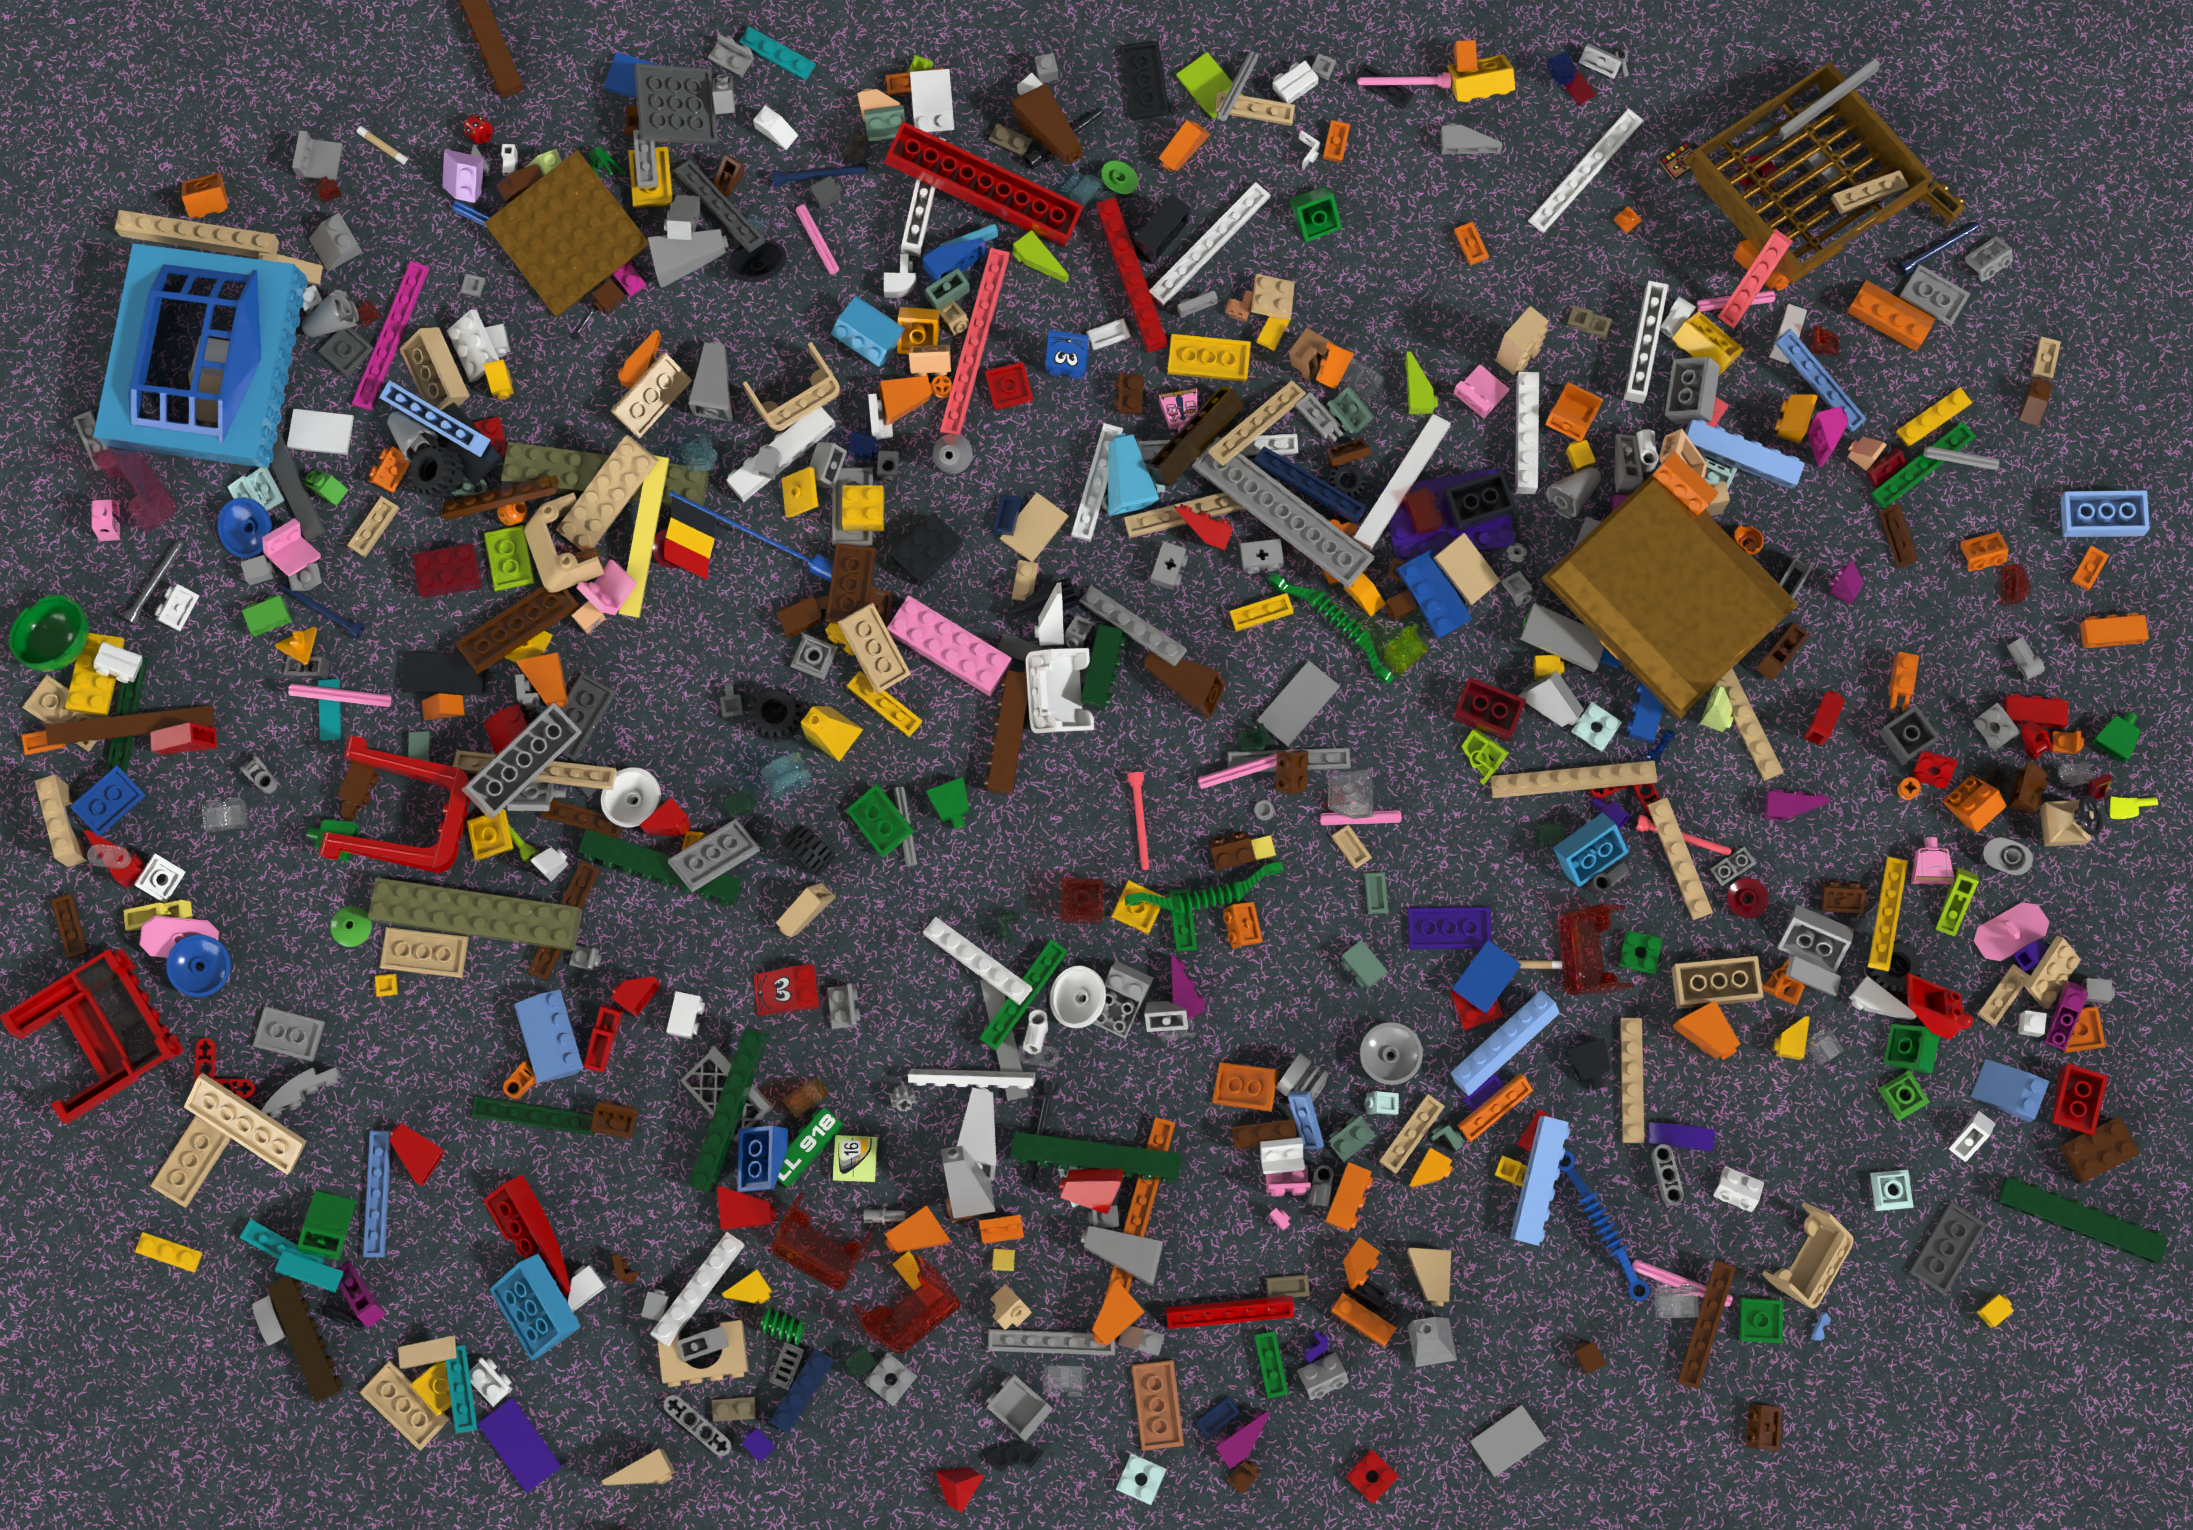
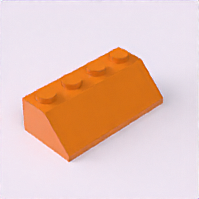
[1847,280,1935,351]

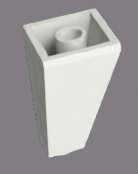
[957,1087,996,1181]

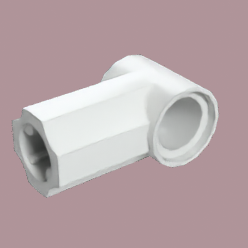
[1660,296,1696,338]
[1636,429,1659,472]
[1023,1010,1048,1054]

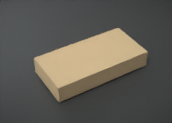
[1331,825,1372,869]

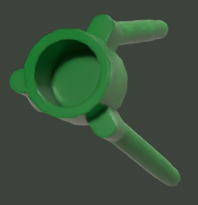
[588,147,626,178]

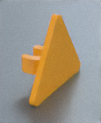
[275,627,317,665]

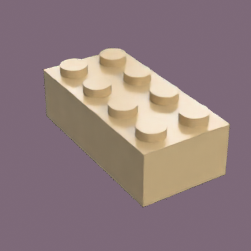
[1496,306,1549,375]
[1671,956,1763,1009]

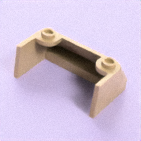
[743,342,840,431]
[524,493,605,592]
[1762,1202,1853,1309]

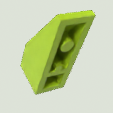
[1013,230,1069,283]
[1405,352,1438,414]
[1935,867,1979,937]

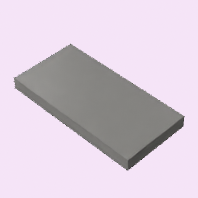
[832,468,873,546]
[1520,603,1604,672]
[1256,661,1340,748]
[668,819,760,892]

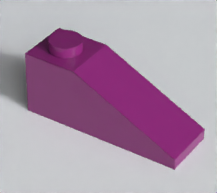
[337,1261,385,1328]

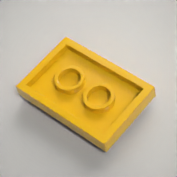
[628,146,673,209]

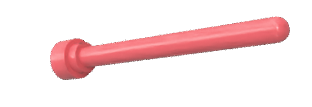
[1127,772,1149,870]
[1635,814,1732,856]

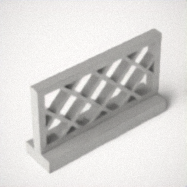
[680,1046,774,1141]

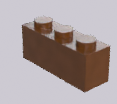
[1231,1119,1297,1151]

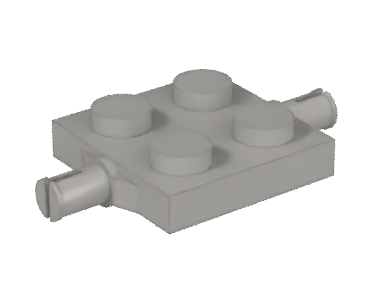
[507,781,566,811]

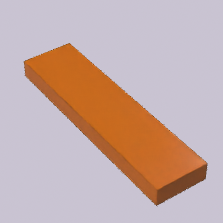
[1457,1073,1533,1142]

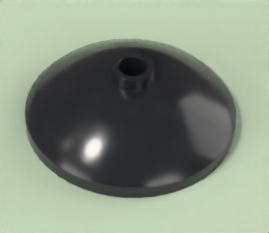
[727,240,786,283]

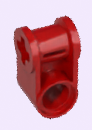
[2021,721,2053,761]

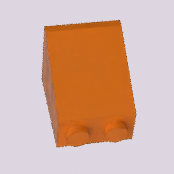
[1733,229,1790,291]
[1673,1001,1740,1060]

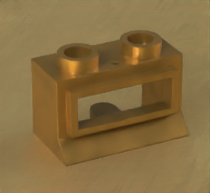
[1917,181,1965,228]

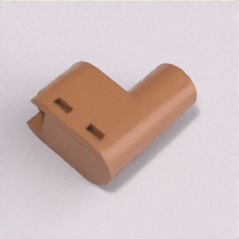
[1225,290,1253,322]

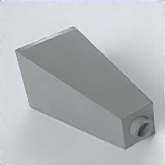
[648,229,729,287]
[689,341,733,422]
[941,1146,995,1219]
[1081,1226,1163,1287]
[1407,1317,1457,1367]

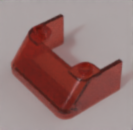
[1558,904,1635,995]
[771,1192,873,1291]
[853,1254,960,1353]

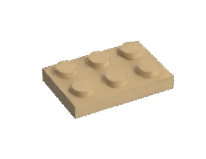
[2024,936,2081,1009]

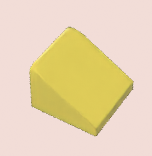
[992,1249,1015,1271]

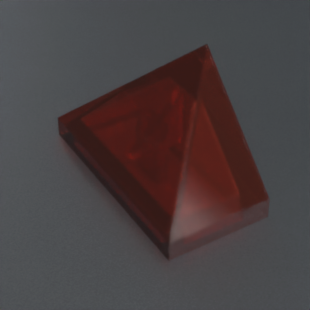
[1809,325,1840,356]
[2001,564,2031,606]

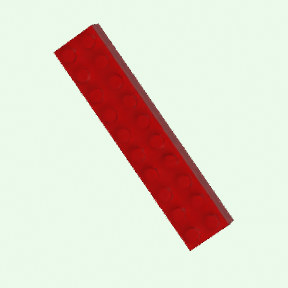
[884,121,1083,247]

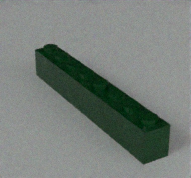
[578,829,744,907]
[688,1027,770,1193]
[1011,1132,1182,1184]
[1995,1176,2169,1264]

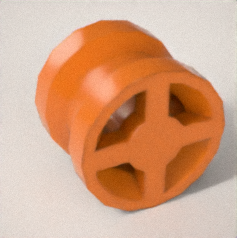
[932,375,952,398]
[1897,777,1921,800]

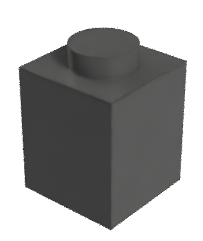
[810,176,842,209]

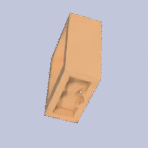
[1659,428,1707,479]

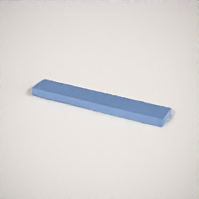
[1774,329,1867,433]
[363,1131,391,1258]

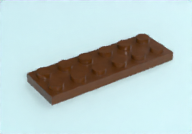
[455,585,580,674]

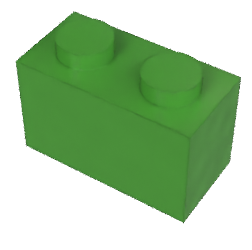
[242,595,292,637]

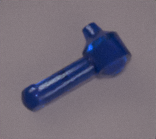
[1645,730,1675,766]

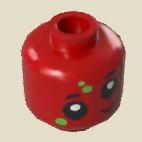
[463,115,493,144]

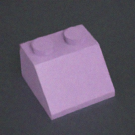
[442,149,484,203]

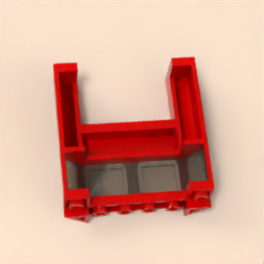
[0,948,184,1124]

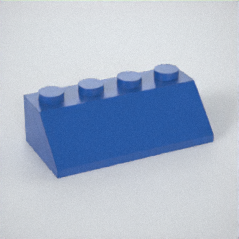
[1396,549,1472,640]

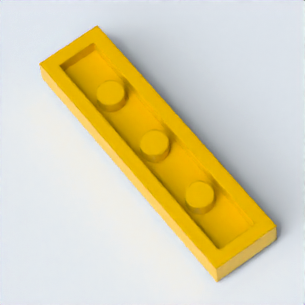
[1896,387,1972,447]
[847,671,923,738]

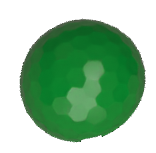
[9,595,89,672]

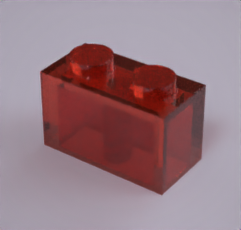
[1403,487,1443,537]

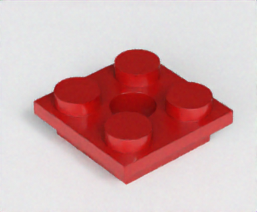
[1911,751,1958,788]
[1345,1449,1400,1504]

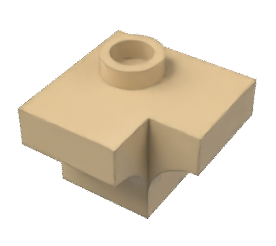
[990,1284,1032,1330]

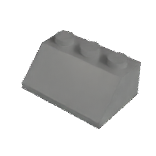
[1777,905,1854,973]

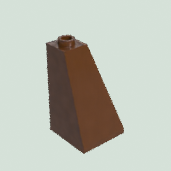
[1011,83,1083,165]
[1144,651,1226,720]

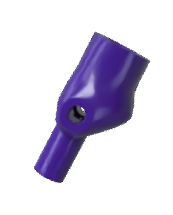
[1592,798,1630,830]

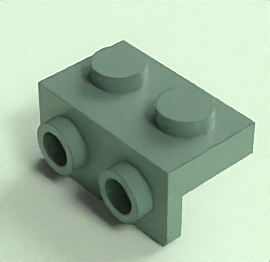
[1327,387,1375,433]

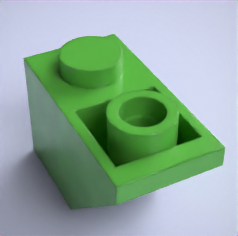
[304,469,348,506]

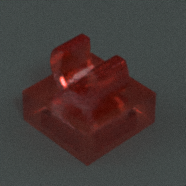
[316,176,342,203]

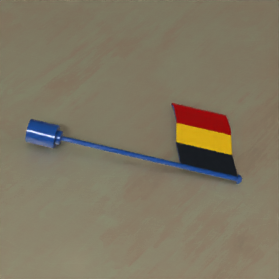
[664,490,834,582]

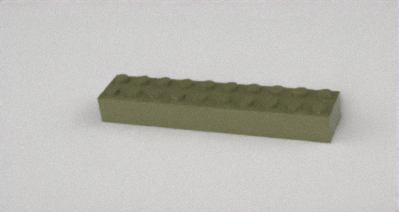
[501,442,709,509]
[368,878,582,951]

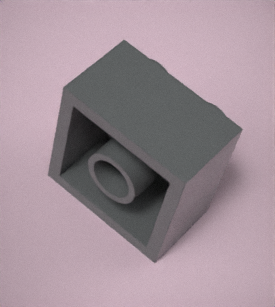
[1878,705,1940,766]

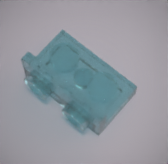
[679,433,717,472]

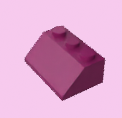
[1807,406,1848,467]

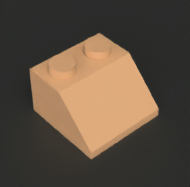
[909,345,951,376]

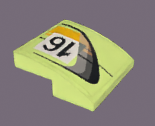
[833,1135,878,1182]

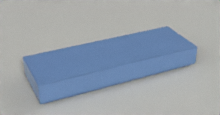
[1288,1091,1324,1149]

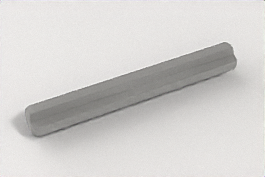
[1924,446,2000,470]
[893,787,917,866]

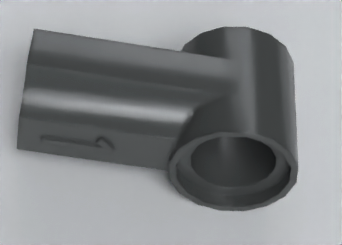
[1588,859,1630,894]

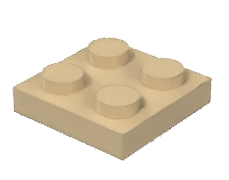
[1251,274,1295,320]

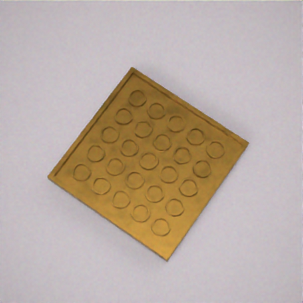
[484,150,650,317]

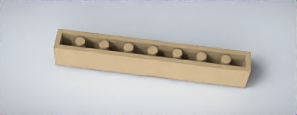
[115,210,279,258]

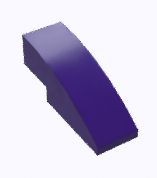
[1647,1122,1715,1152]

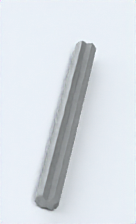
[1217,51,1258,121]

